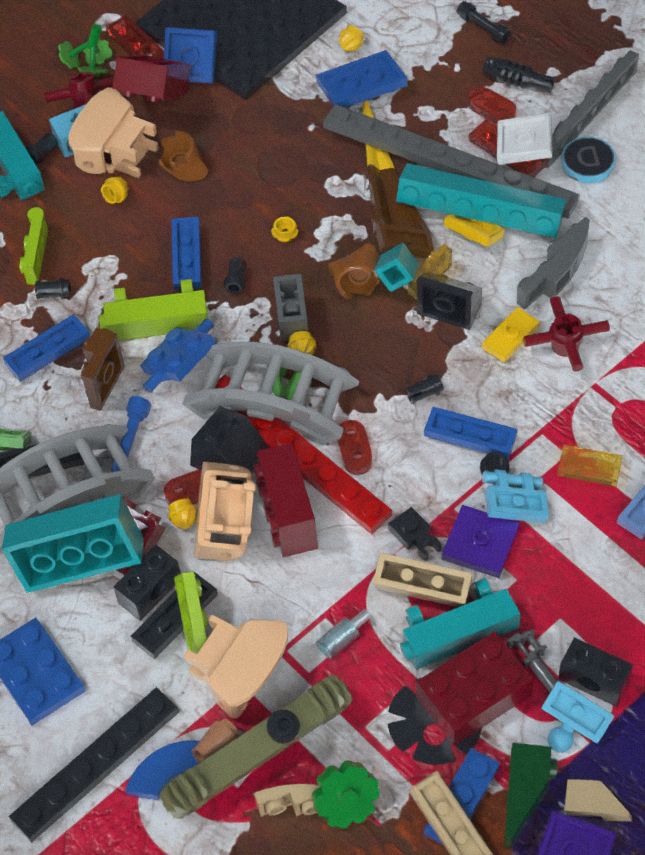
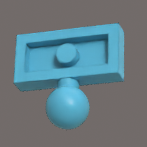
[541,680,614,753]

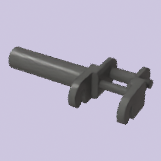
[506,630,557,692]

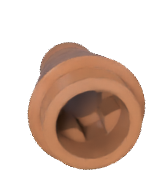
[192,719,240,763]

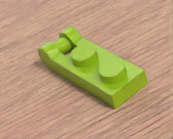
[19,207,48,285]
[174,571,208,654]

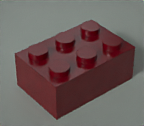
[113,55,191,102]
[253,443,318,558]
[416,631,534,746]

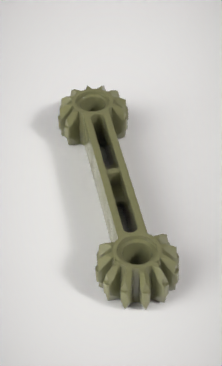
[159,675,353,819]

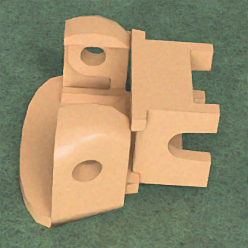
[68,88,159,178]
[194,462,255,561]
[184,614,288,719]

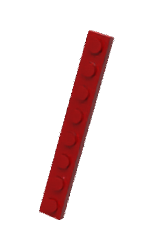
[215,374,392,535]

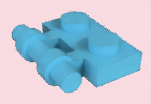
[482,469,549,523]

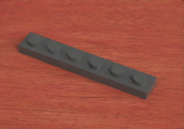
[540,50,639,169]

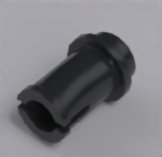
[26,132,58,164]
[223,257,247,294]
[35,277,71,299]
[405,374,444,405]

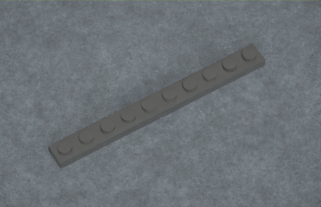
[323,104,580,219]

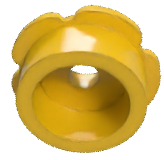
[271,217,298,242]

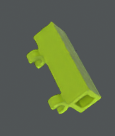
[99,279,208,341]

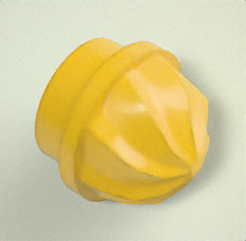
[339,25,365,52]
[101,177,129,204]
[288,331,316,355]
[167,498,197,529]

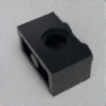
[113,544,181,621]
[558,637,633,707]

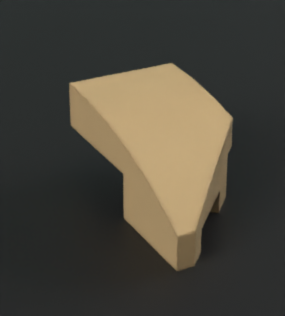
[564,780,632,821]

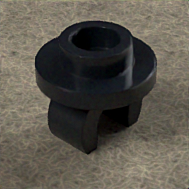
[267,710,300,743]

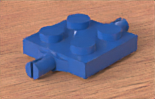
[140,319,216,393]

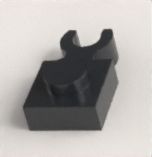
[388,507,441,561]

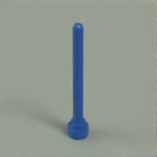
[101,396,152,499]

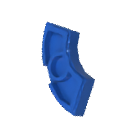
[125,740,199,800]

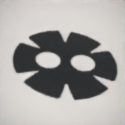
[388,678,482,765]

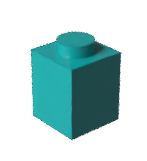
[374,243,419,292]

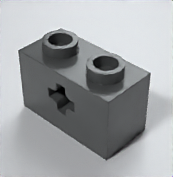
[273,274,308,342]

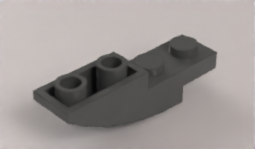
[517,217,590,310]

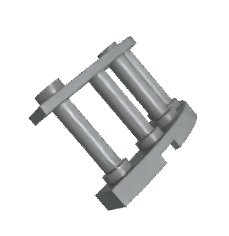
[182,342,359,445]
[0,424,155,550]

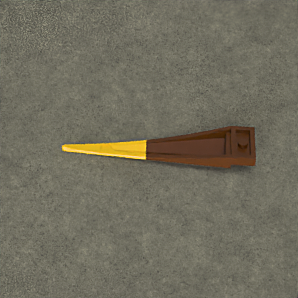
[362,101,435,259]

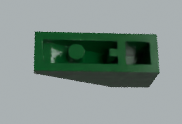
[504,743,557,850]

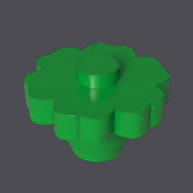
[311,760,380,829]

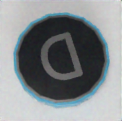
[562,137,615,183]

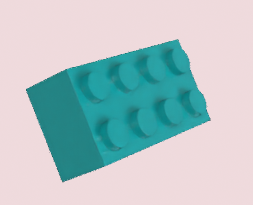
[1,494,144,593]

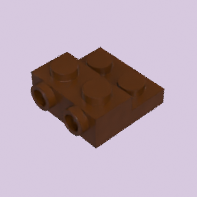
[81,328,125,411]

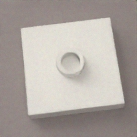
[497,113,552,165]

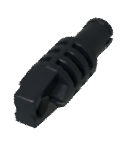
[482,57,555,93]

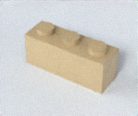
[373,553,472,607]

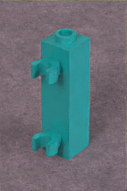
[0,111,45,200]
[400,578,520,670]

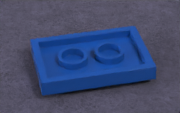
[316,50,408,108]
[0,617,86,726]

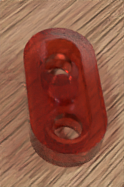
[468,87,516,125]
[337,420,373,475]
[164,469,222,505]

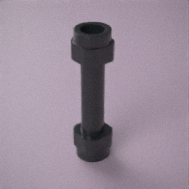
[456,1,511,44]

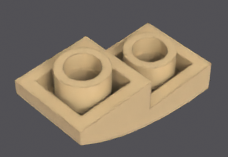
[254,784,319,816]

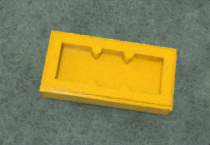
[443,214,505,247]
[482,307,540,363]

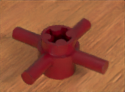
[44,70,114,109]
[523,296,610,372]

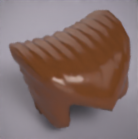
[159,130,208,182]
[328,243,381,300]

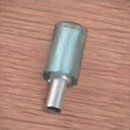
[316,609,371,659]

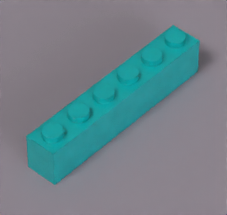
[396,163,567,238]

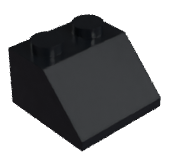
[417,272,482,330]
[190,406,269,484]

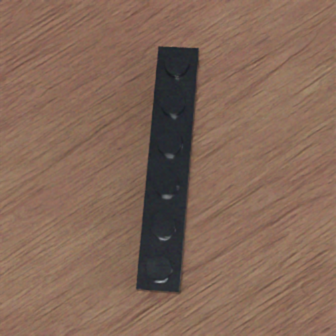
[8,687,179,843]

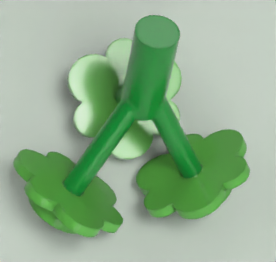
[58,24,112,78]

